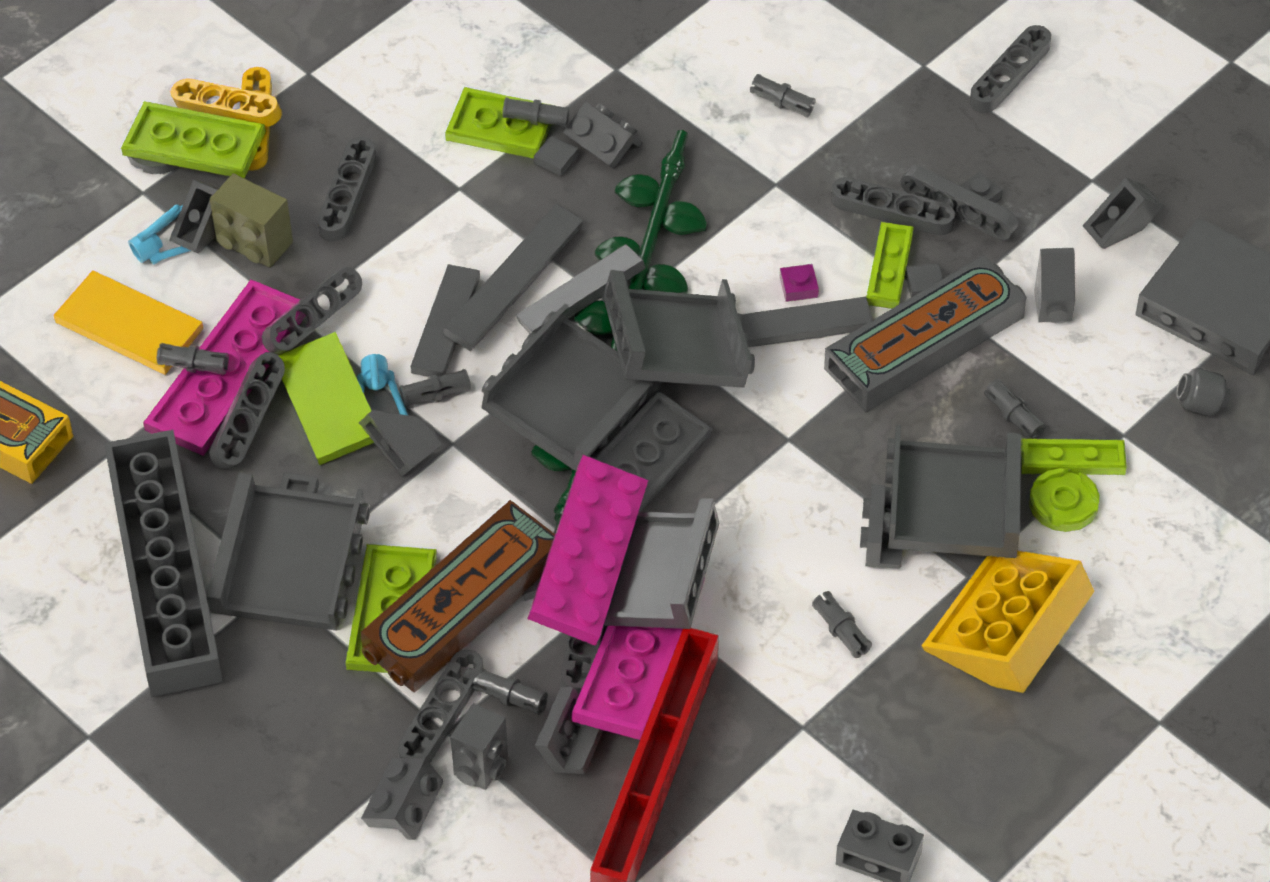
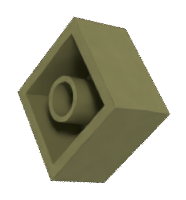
[210,173,293,268]

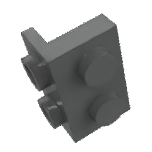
[563,101,643,169]
[860,484,902,569]
[535,687,604,774]
[361,758,443,840]

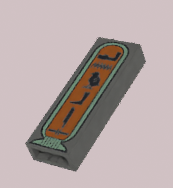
[824,255,1027,412]

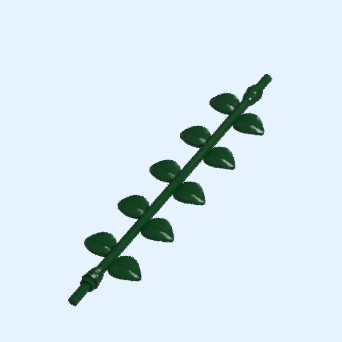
[531,130,706,533]

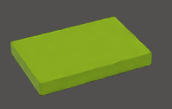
[445,87,556,159]

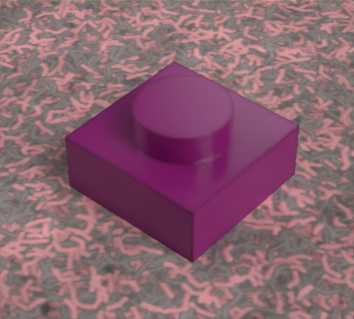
[779,264,819,302]

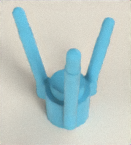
[128,204,191,265]
[357,354,408,415]

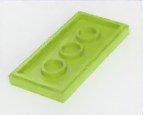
[121,101,266,178]
[278,332,374,465]
[345,544,437,673]

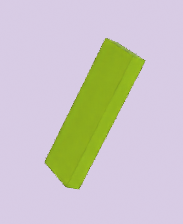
[866,222,914,309]
[1021,439,1127,475]

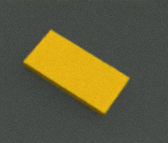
[53,270,204,375]

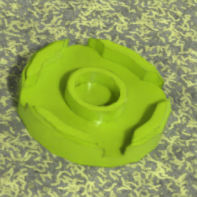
[1029,468,1100,532]

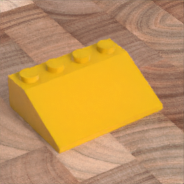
[921,550,1095,693]

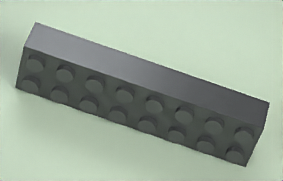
[104,430,223,697]

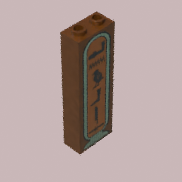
[361,500,555,693]

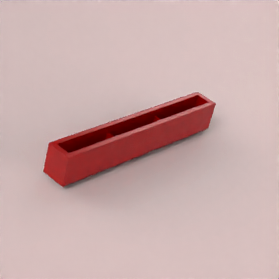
[590,628,719,882]

